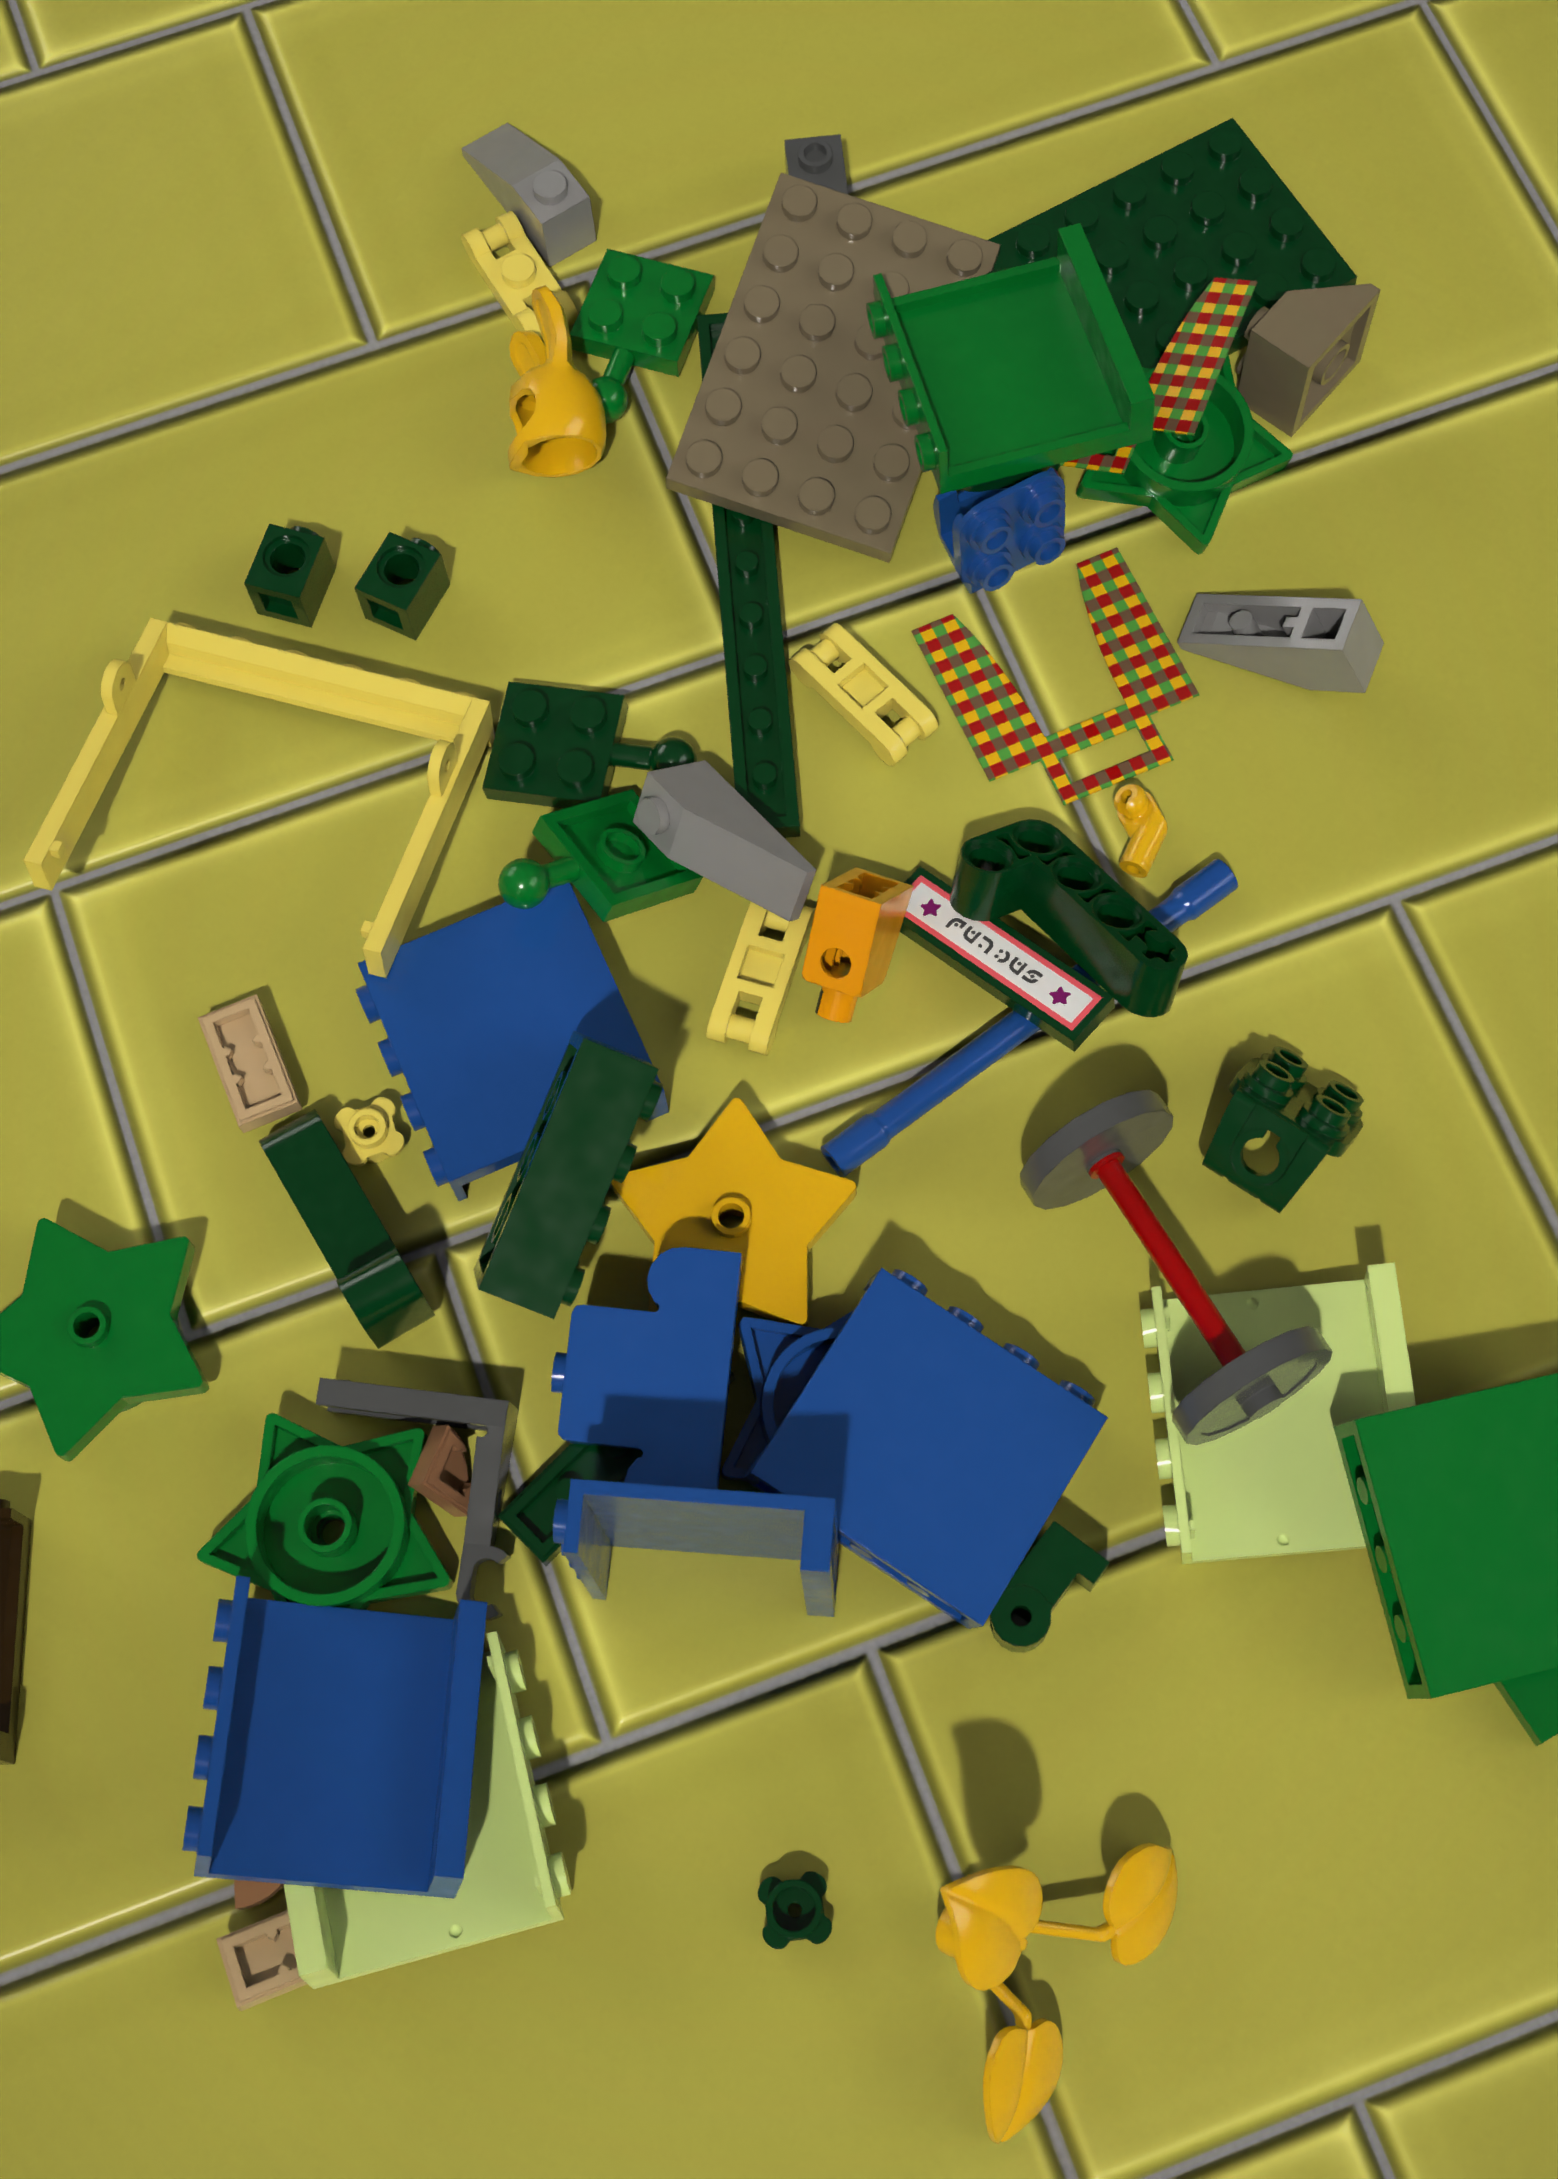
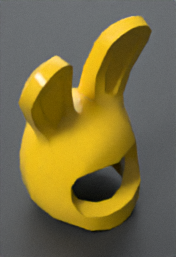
[508,285,606,478]

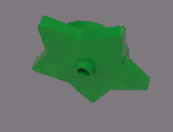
[1076,354,1293,554]
[0,1218,209,1462]
[197,1413,453,1610]

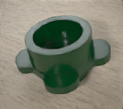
[758,1871,832,1949]

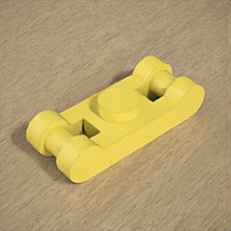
[461,210,578,340]
[789,623,939,766]
[706,901,815,1056]

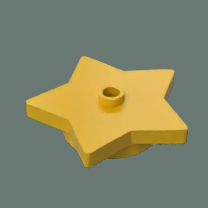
[611,1098,857,1327]

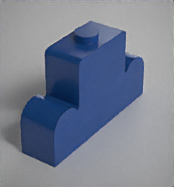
[551,1247,743,1489]

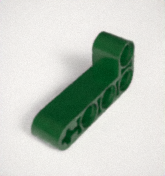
[950,819,1188,1017]
[259,1109,435,1349]

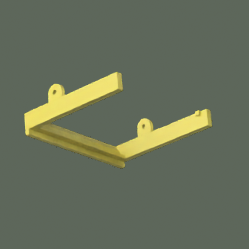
[24,618,495,978]

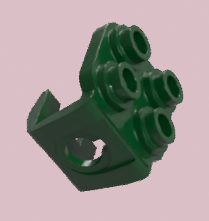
[1202,1046,1364,1214]

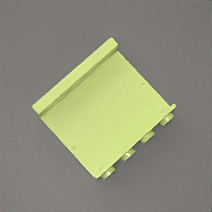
[1140,1262,1416,1564]
[283,1631,572,1989]

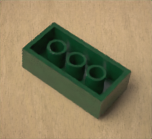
[474,1031,663,1319]

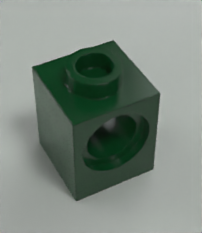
[244,524,336,628]
[354,532,450,640]

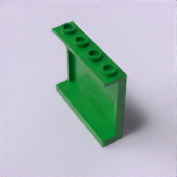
[866,223,1155,494]
[1334,1373,1558,1699]

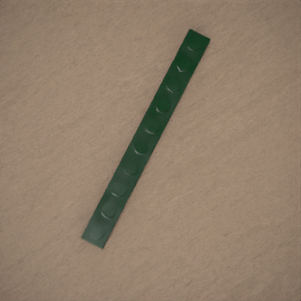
[697,313,800,838]

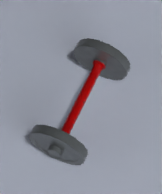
[1020,1090,1333,1445]

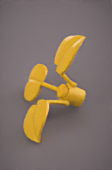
[935,1843,1178,2144]

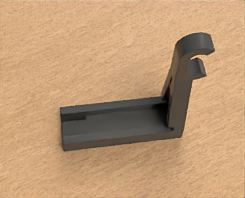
[316,1378,518,1620]

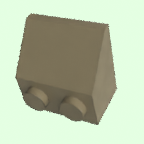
[1237,283,1380,437]

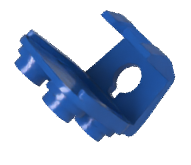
[933,468,1066,594]

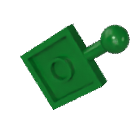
[570,249,715,424]
[498,789,703,922]

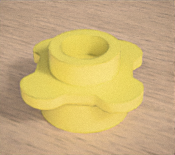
[334,1097,405,1167]

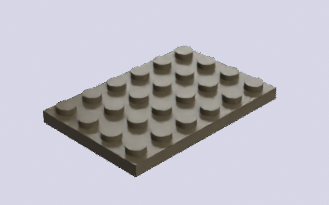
[666,173,1000,563]

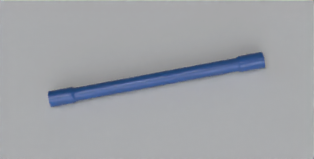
[820,859,1238,1178]

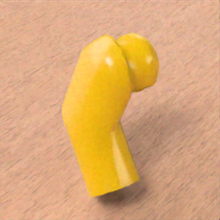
[1113,784,1168,878]

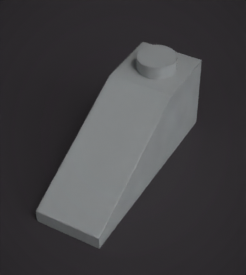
[461,123,597,267]
[1177,594,1384,693]
[632,760,816,921]

